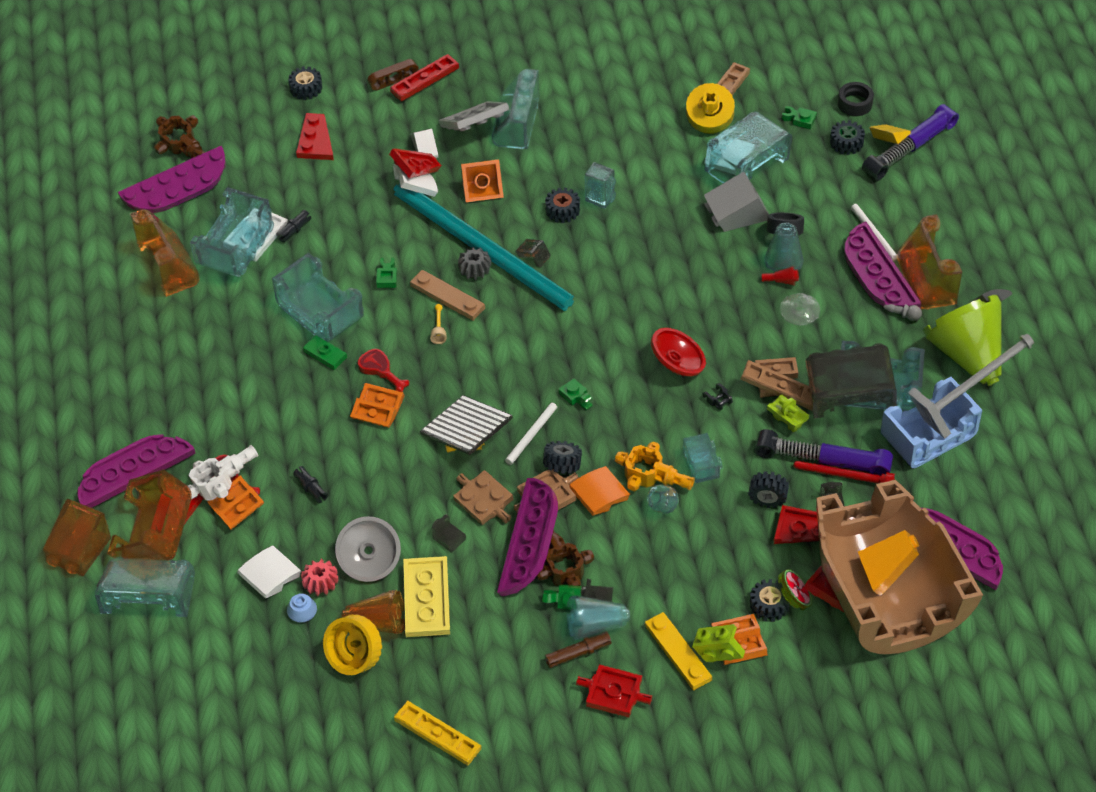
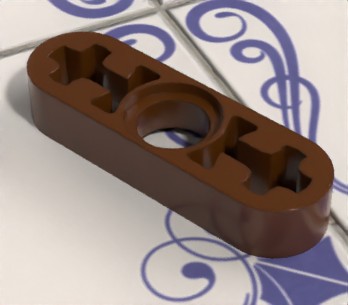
[367,59,419,91]

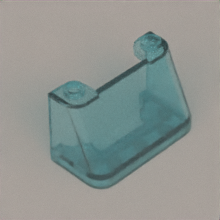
[95,557,195,617]

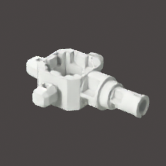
[183,445,258,500]

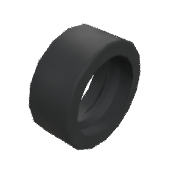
[838,82,874,116]
[767,212,804,236]

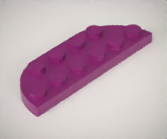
[118,146,226,213]
[844,222,921,308]
[78,434,196,512]
[497,478,558,596]
[921,508,1003,590]

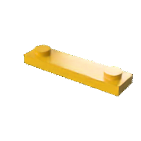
[645,612,712,691]
[394,701,481,766]

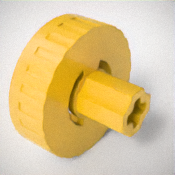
[686,83,735,134]
[323,615,382,675]

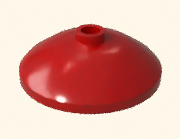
[651,328,706,376]

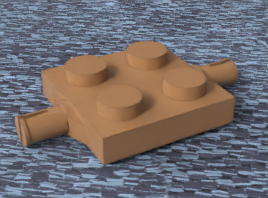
[514,469,578,513]
[453,470,514,525]

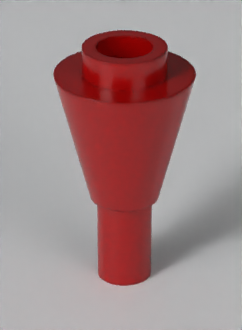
[762,266,799,286]

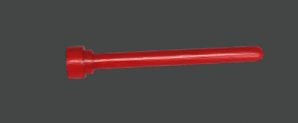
[793,461,895,484]

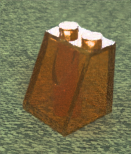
[43,498,111,576]

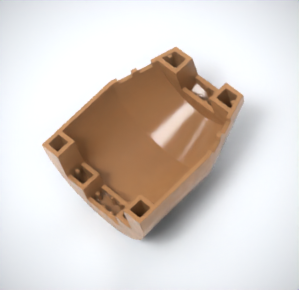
[816,480,983,654]

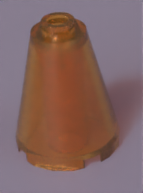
[342,590,405,634]

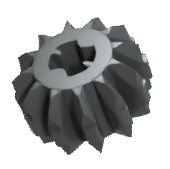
[458,247,491,280]

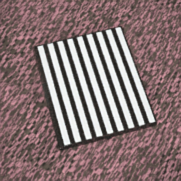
[420,395,513,455]

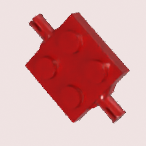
[576,664,653,718]

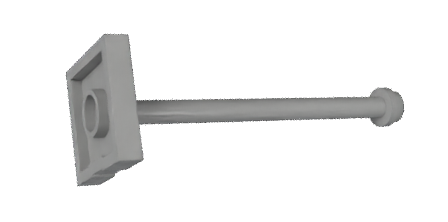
[908,334,1034,439]

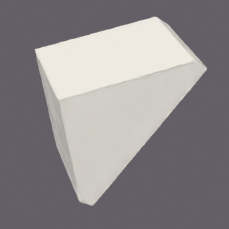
[410,129,438,158]

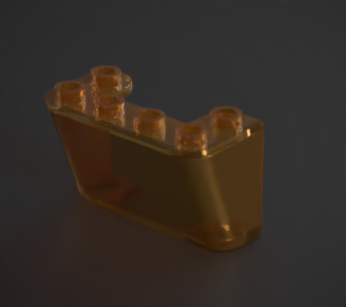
[107,469,192,561]

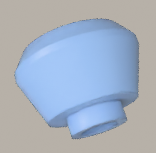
[287,594,317,622]

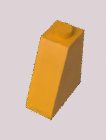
[858,530,919,596]

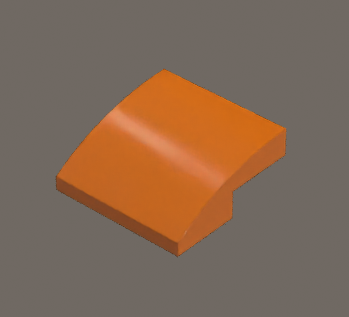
[350,383,405,428]
[569,466,630,516]
[207,475,264,530]
[711,614,767,665]

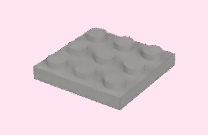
[439,101,509,131]

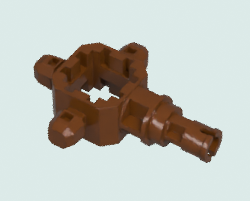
[154,115,205,158]
[536,530,594,586]

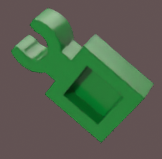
[782,106,817,130]
[376,257,397,288]

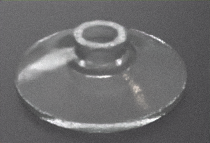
[780,293,820,325]

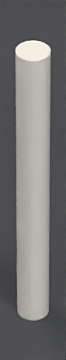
[851,204,898,261]
[505,403,557,465]

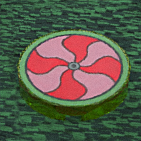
[778,569,812,611]

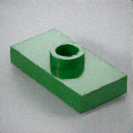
[303,335,347,370]

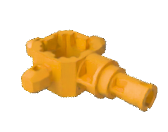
[615,441,695,491]

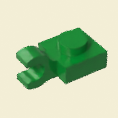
[559,378,593,410]
[542,585,581,610]

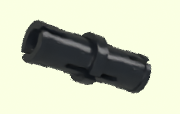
[276,210,312,242]
[293,466,328,503]

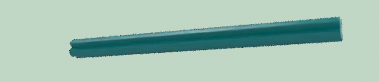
[394,184,574,311]

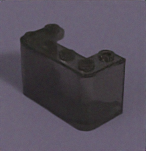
[806,343,897,419]

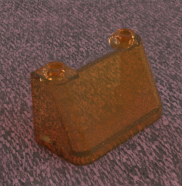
[130,209,200,297]
[897,214,962,309]

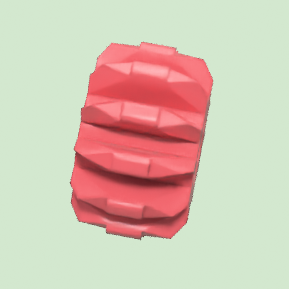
[301,558,339,596]

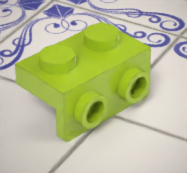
[692,624,745,662]

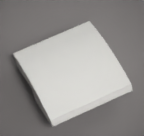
[393,164,438,197]
[237,546,301,599]

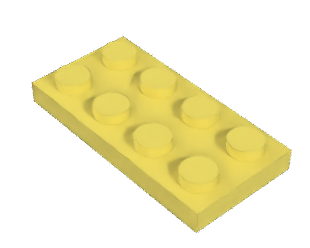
[403,556,450,637]

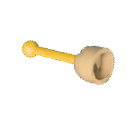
[430,304,447,344]

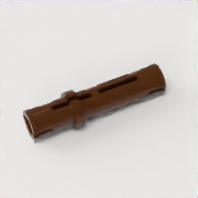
[545,631,612,668]

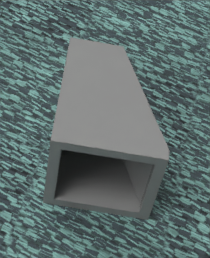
[704,172,769,232]

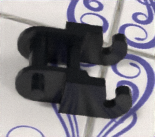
[702,383,733,410]

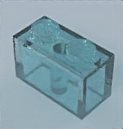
[585,162,616,209]
[683,433,723,483]

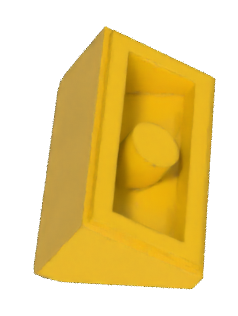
[869,125,911,144]

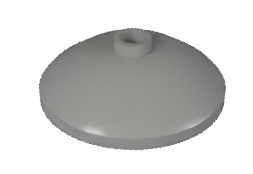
[335,517,401,582]

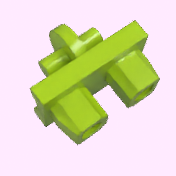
[767,394,809,432]

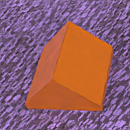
[461,159,504,202]

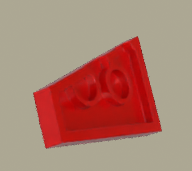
[389,148,442,179]
[774,505,819,544]

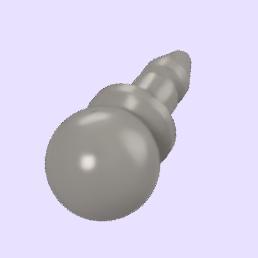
[884,304,922,321]

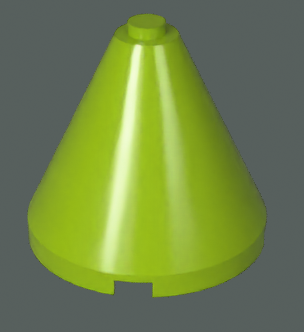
[923,295,1002,386]

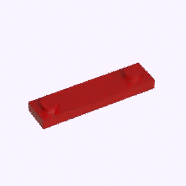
[390,54,459,101]

